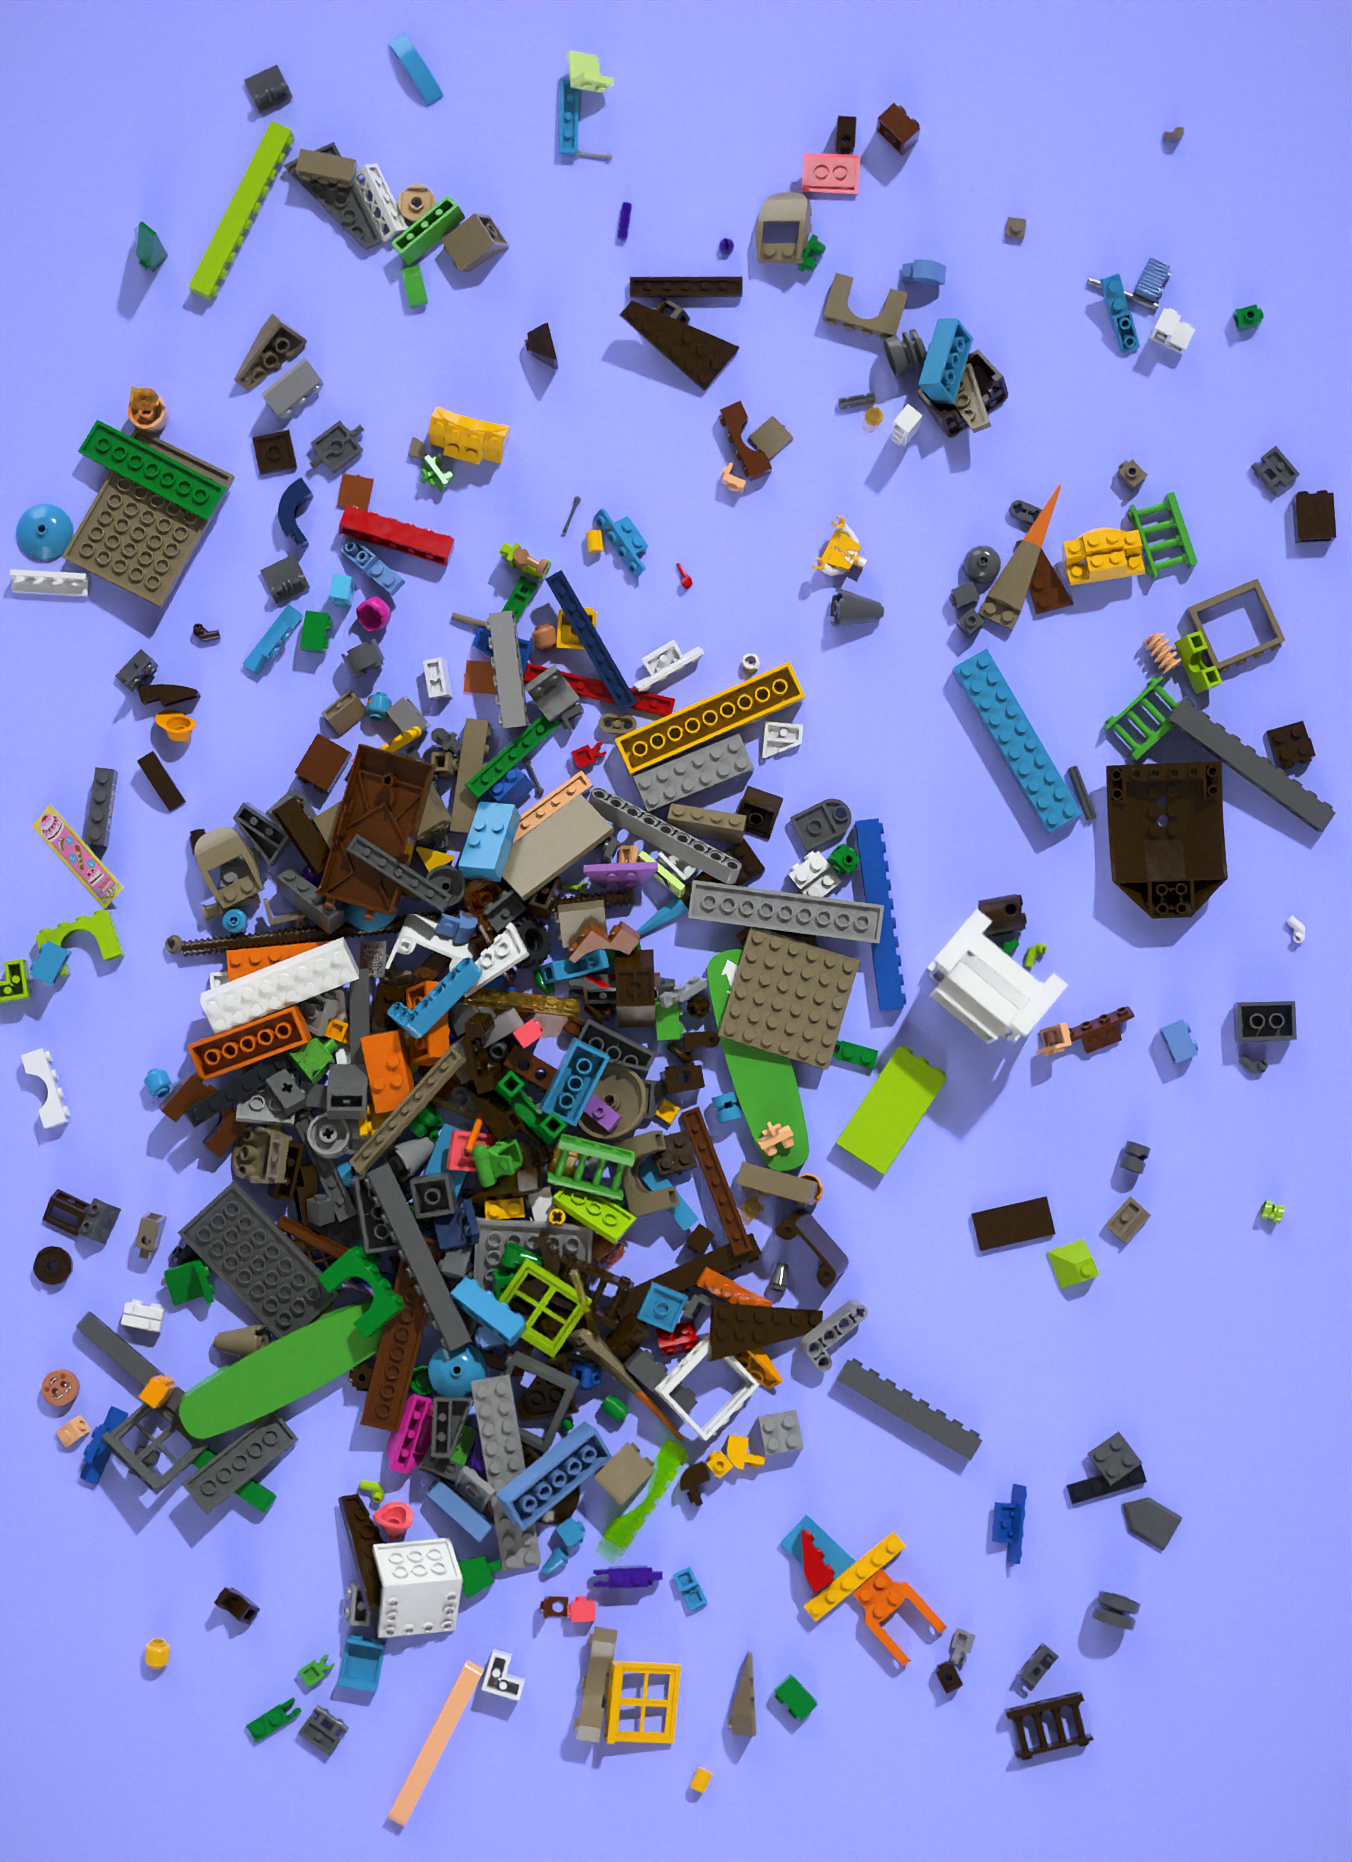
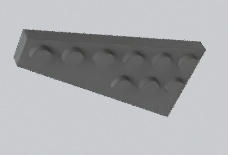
[283,142,383,250]

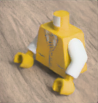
[811,516,867,576]

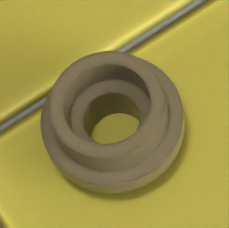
[165,935,183,954]

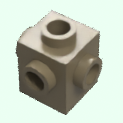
[431,750,459,779]

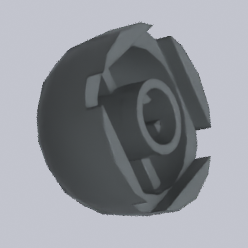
[963,545,1001,584]

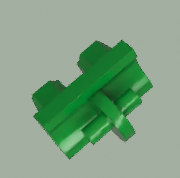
[797,234,826,272]

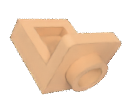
[720,463,746,492]
[611,845,638,864]
[55,1415,91,1448]

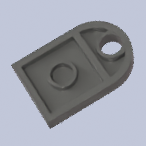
[790,798,852,852]

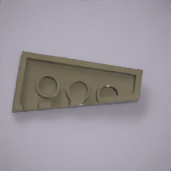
[954,363,992,433]

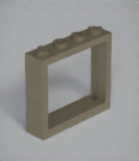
[1185,578,1286,673]

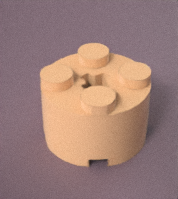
[128,391,169,434]

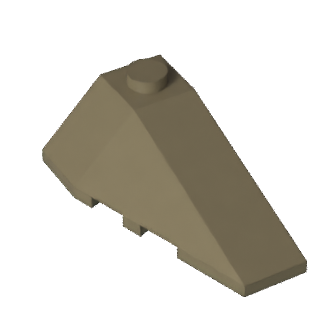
[234,313,308,391]
[728,1651,756,1736]

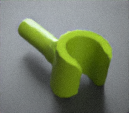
[562,882,589,894]

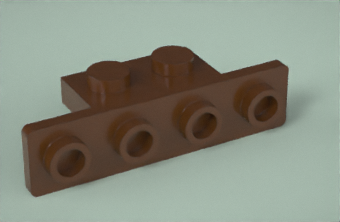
[470,915,516,987]
[1068,1006,1135,1054]

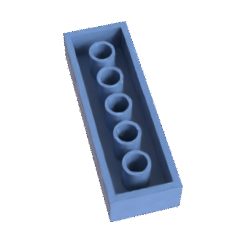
[495,1421,612,1531]

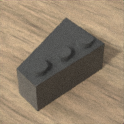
[233,802,291,867]
[431,1397,474,1458]

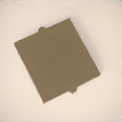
[748,415,794,460]

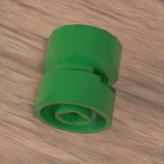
[408,1103,442,1138]

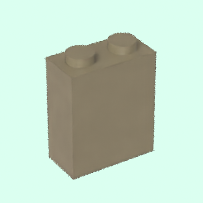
[555,900,608,948]

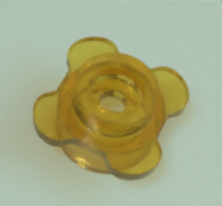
[741,1196,764,1219]

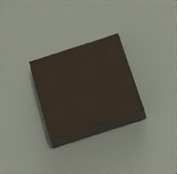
[252,430,297,475]

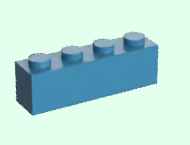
[450,1277,526,1347]

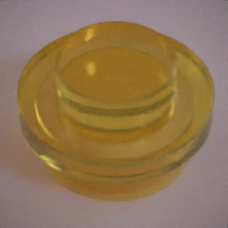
[865,407,884,426]

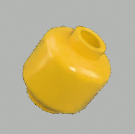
[144,1638,170,1670]

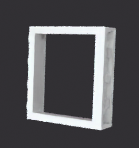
[654,1334,760,1441]

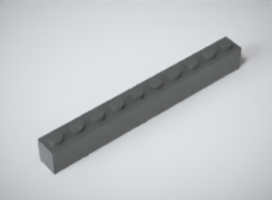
[1165,700,1336,832]
[364,1163,472,1351]

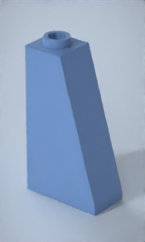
[427,1479,495,1542]

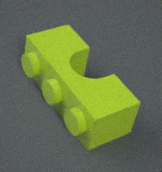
[1174,630,1223,695]

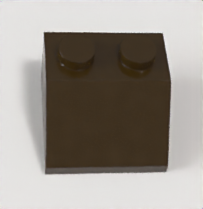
[738,786,784,840]

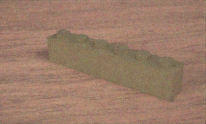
[450,718,492,835]

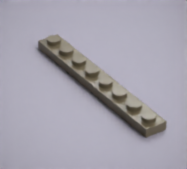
[349,1046,466,1175]

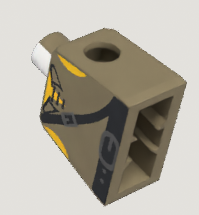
[135,1212,167,1259]

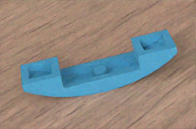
[388,34,444,105]

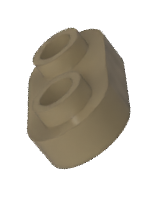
[599,713,637,735]

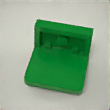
[164,1259,216,1305]

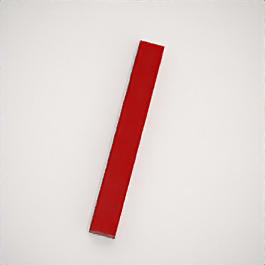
[524,663,675,717]

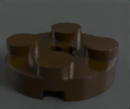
[33,1246,73,1285]

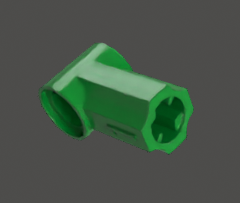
[501,1243,543,1268]

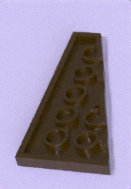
[338,1494,388,1611]

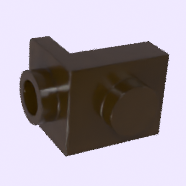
[583,1003,616,1024]

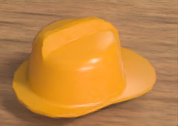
[155,710,197,743]

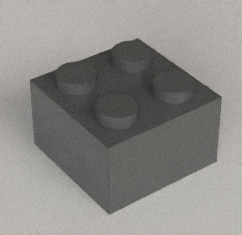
[410,1171,458,1219]

